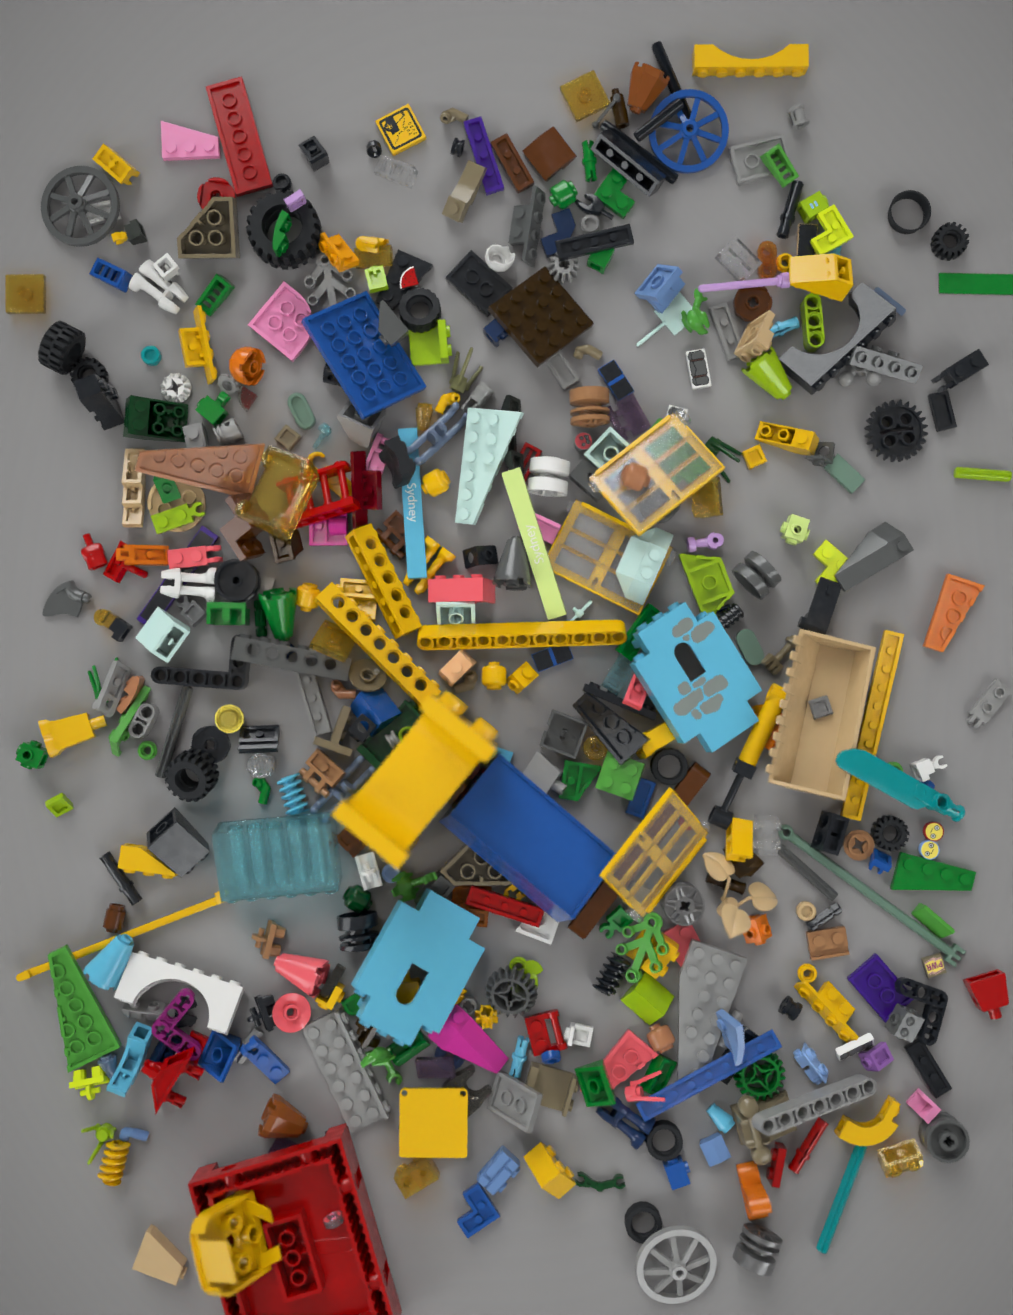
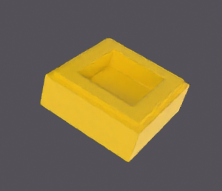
[741,444,767,470]

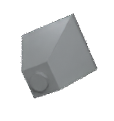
[337,400,387,448]

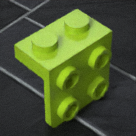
[409,319,452,366]

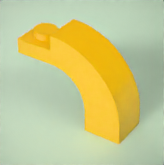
[834,1095,901,1146]

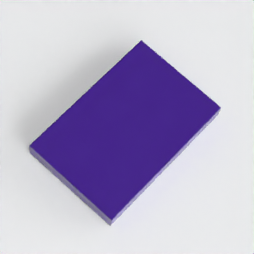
[847,953,914,1023]

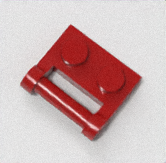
[524,1009,568,1056]

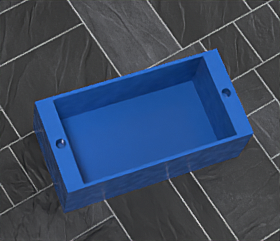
[439,754,616,922]

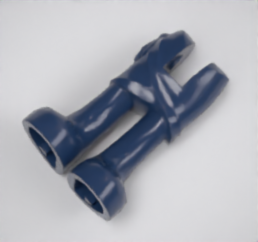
[596,1096,656,1150]

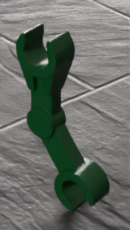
[575,1171,626,1192]

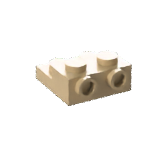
[734,310,775,362]

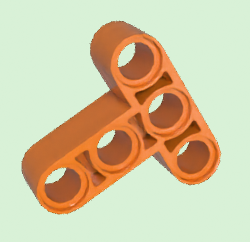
[736,1161,772,1221]

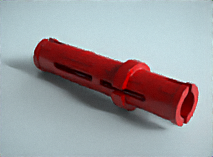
[787,1117,829,1174]

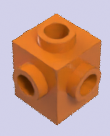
[743,913,772,945]

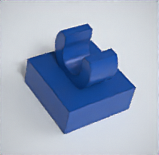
[868,848,892,874]

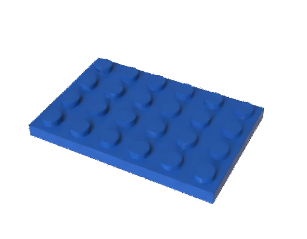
[301,291,427,420]

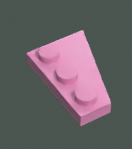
[161,121,220,161]

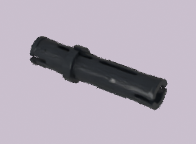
[776,180,804,239]
[99,851,143,906]

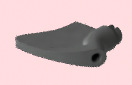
[42,580,92,617]

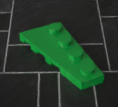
[890,852,976,891]

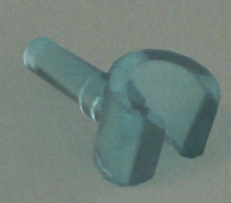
[312,423,332,449]

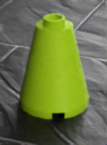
[741,345,792,400]

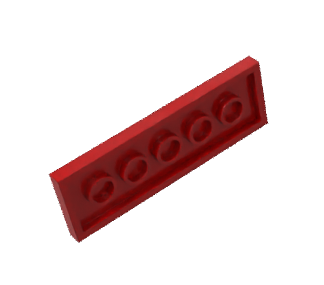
[205,76,273,197]

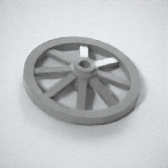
[635,1225,717,1304]

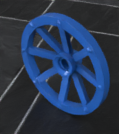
[649,89,729,174]

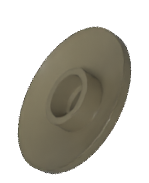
[348,659,387,692]

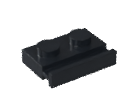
[238,725,280,754]

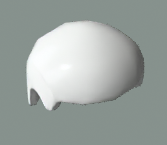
[485,244,515,272]

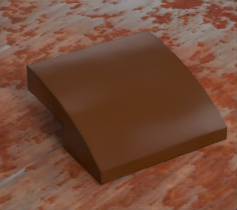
[522,126,577,182]

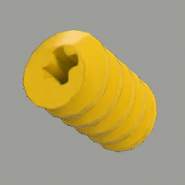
[97,1140,131,1186]

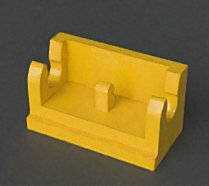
[92,143,140,185]
[725,817,753,862]

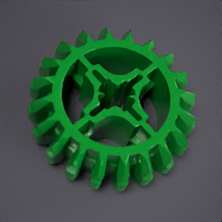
[733,1053,786,1101]

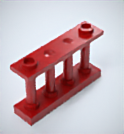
[275,461,361,531]

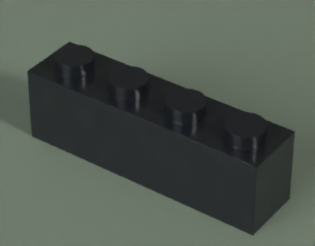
[591,129,667,197]

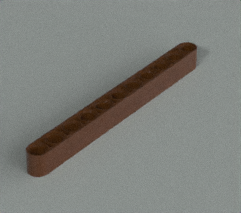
[568,762,711,940]

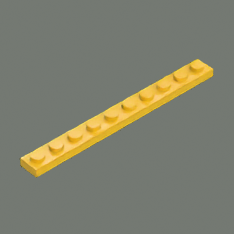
[840,630,904,821]

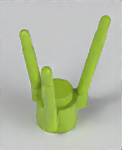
[81,1123,117,1165]

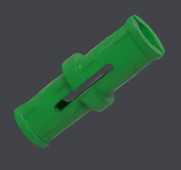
[582,140,597,182]

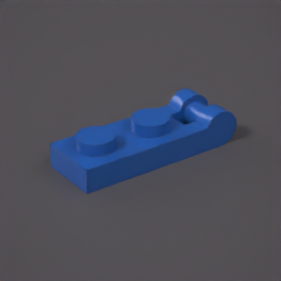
[239,1035,290,1084]

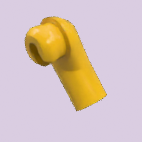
[434,392,460,415]

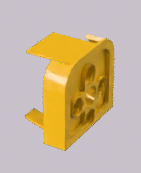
[190,1190,282,1297]

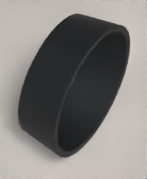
[888,190,931,234]

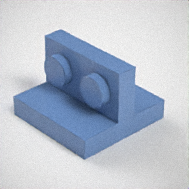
[634,264,685,313]

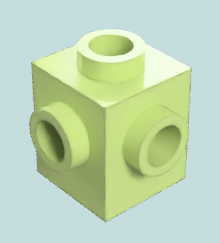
[780,514,810,545]

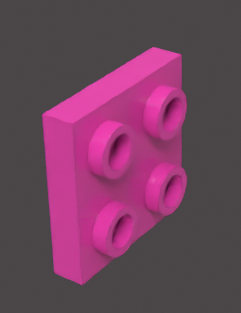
[309,513,348,546]

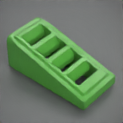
[760,143,799,188]

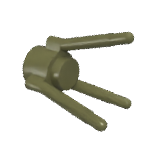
[449,347,483,394]

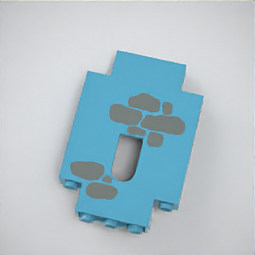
[629,602,762,753]

